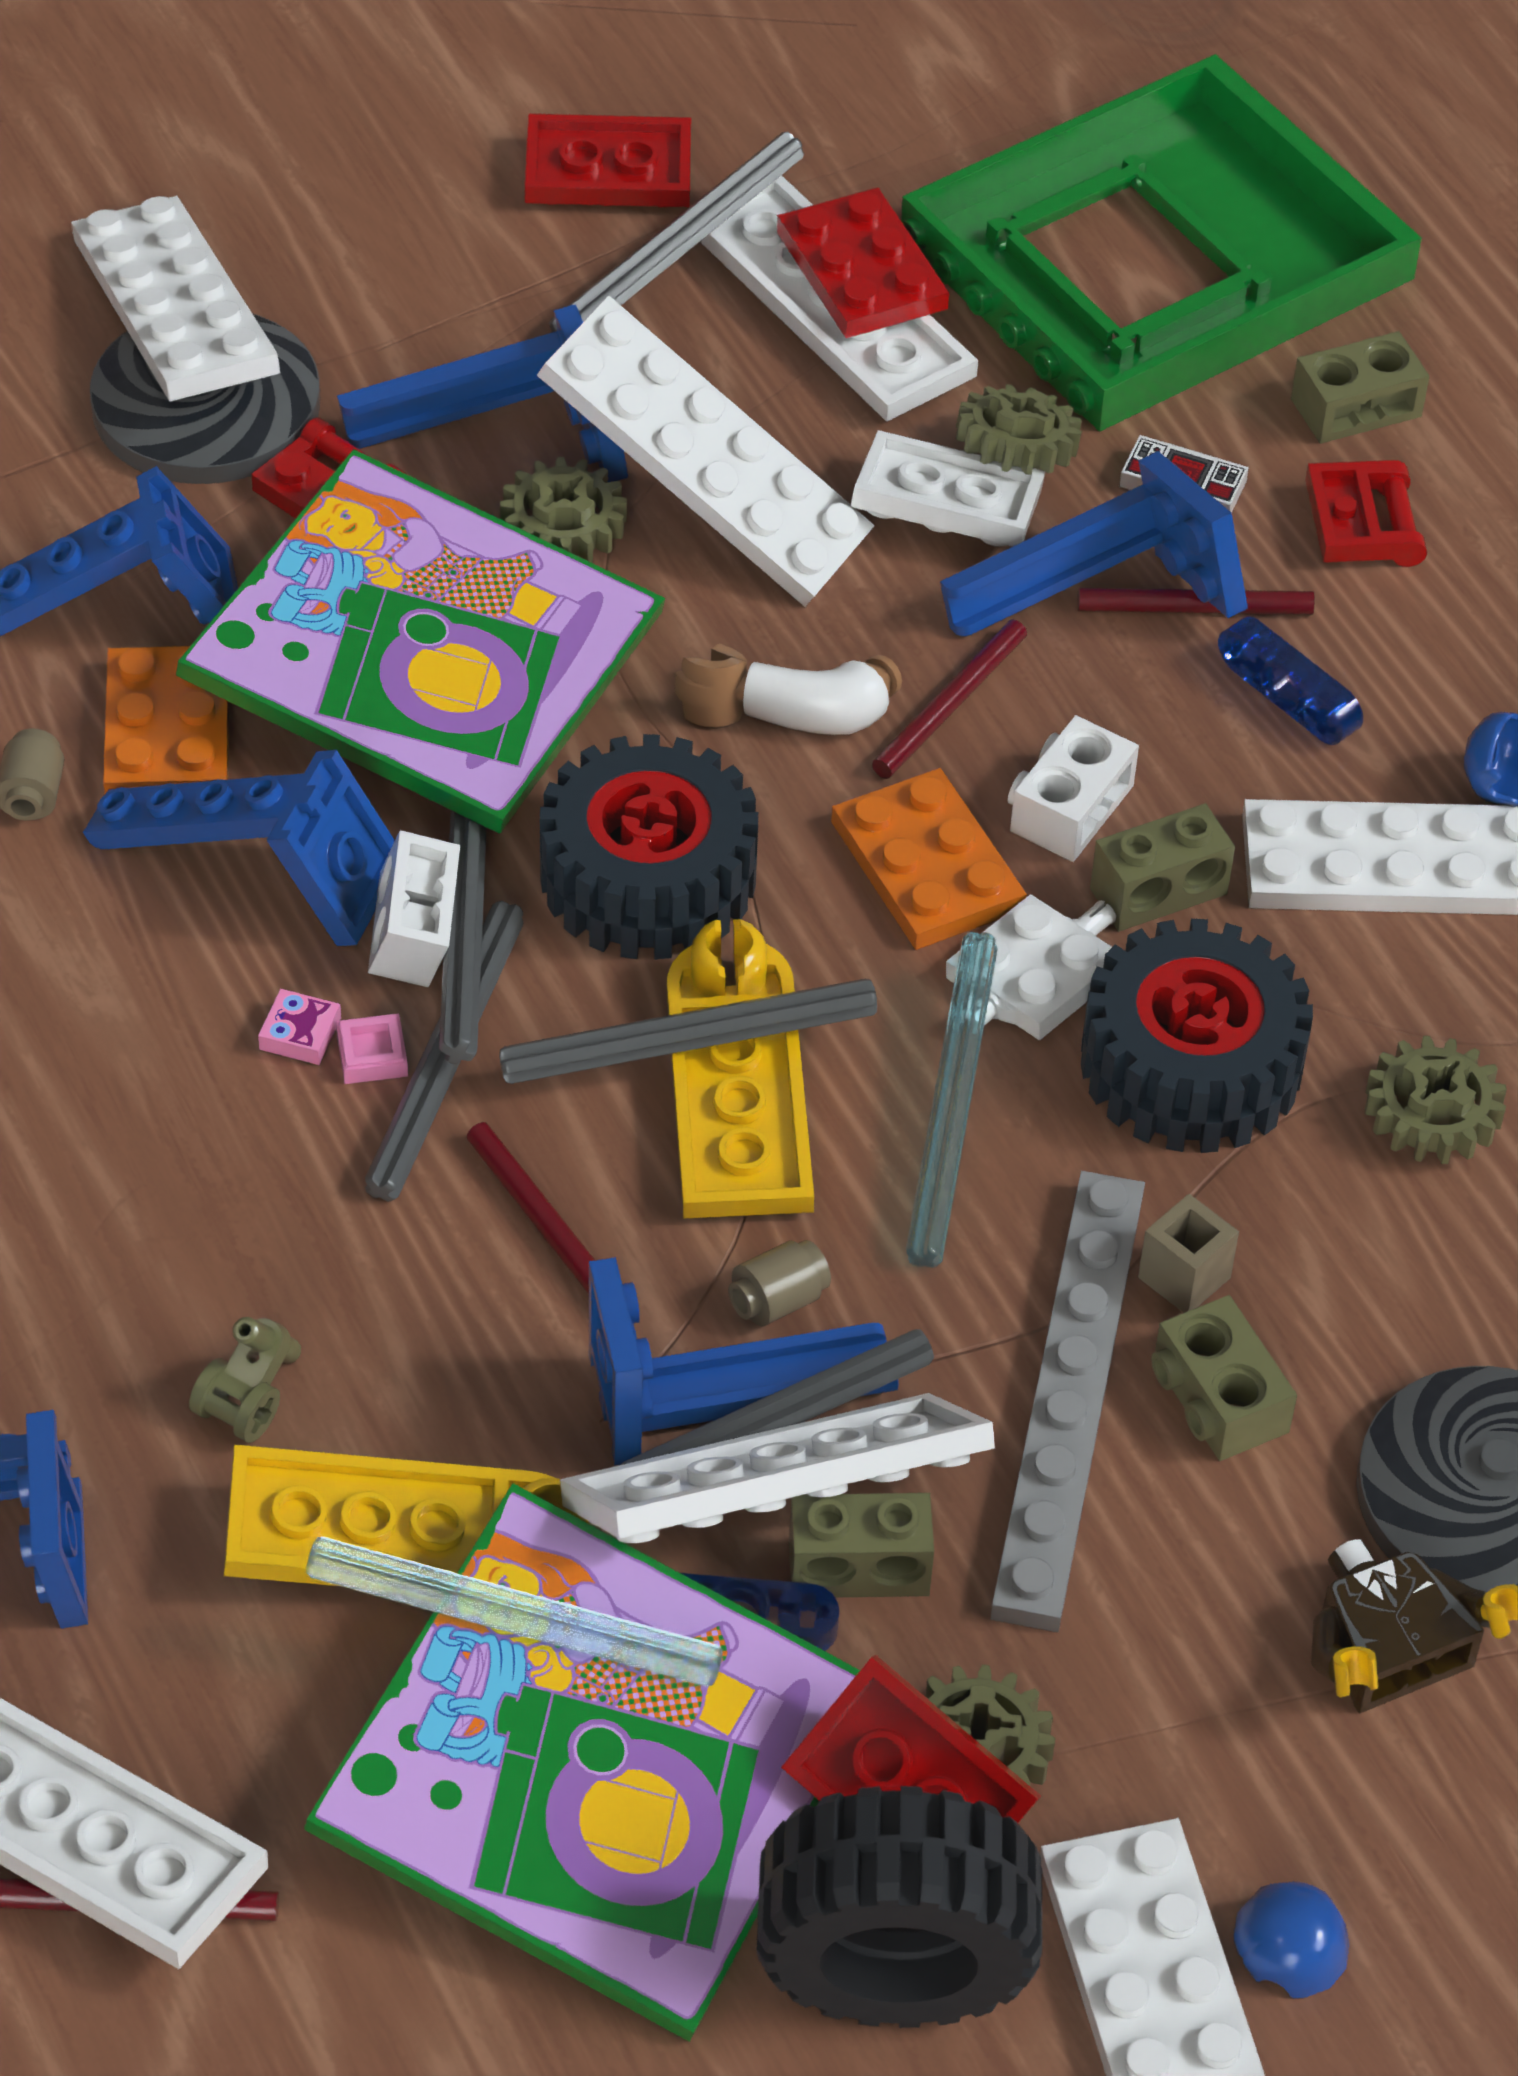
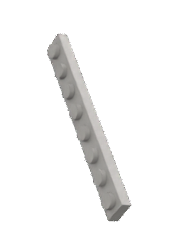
[990,1171,1145,1633]

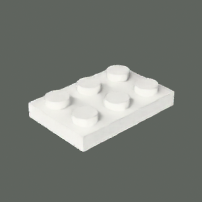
[851,430,1045,547]

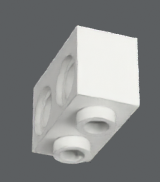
[1008,715,1139,862]
[368,830,460,987]

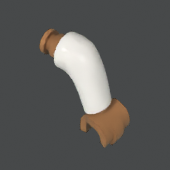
[675,643,902,735]

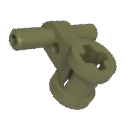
[189,1317,301,1443]

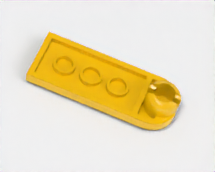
[667,919,814,1219]
[223,1445,593,1595]

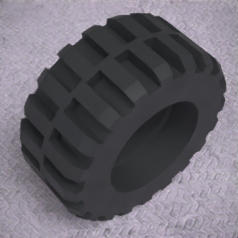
[756,1786,1042,2028]

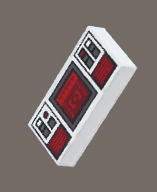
[1120,435,1249,513]

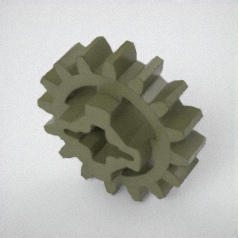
[956,385,1082,475]
[500,457,627,562]
[1365,1036,1507,1164]
[925,1664,1056,1786]

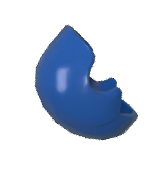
[1464,712,1518,807]
[1234,1881,1350,1998]

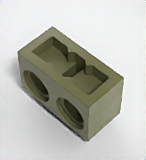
[1291,331,1430,444]
[1090,803,1235,932]
[1151,1295,1297,1462]
[789,1493,934,1598]

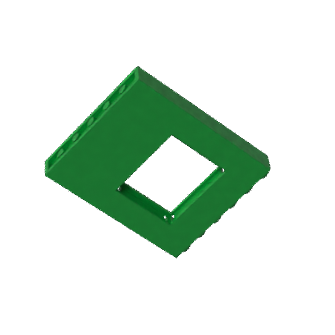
[901,54,1422,432]

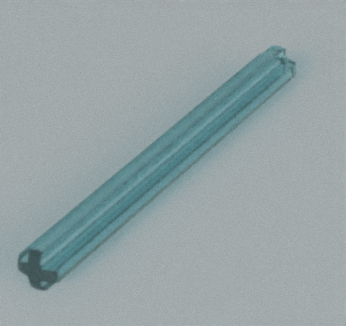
[905,931,998,1268]
[306,1537,722,1687]

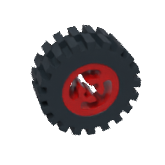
[540,734,759,960]
[1081,918,1313,1153]

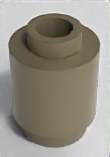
[0,729,64,821]
[728,1240,831,1327]

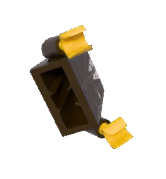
[1311,1539,1518,1714]

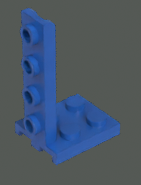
[337,304,629,482]
[940,451,1248,636]
[0,466,238,636]
[83,750,395,946]
[589,1257,899,1466]
[0,1410,88,1629]

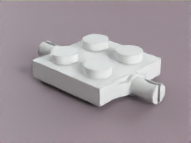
[946,894,1116,1040]

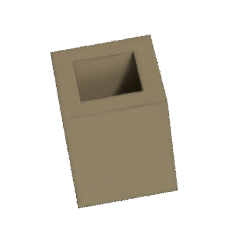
[1138,1194,1239,1313]

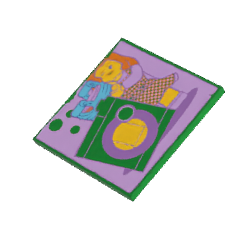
[176,449,665,834]
[304,1483,860,2042]

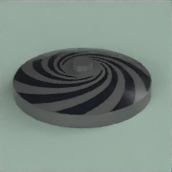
[90,314,320,484]
[1356,1366,1518,1592]

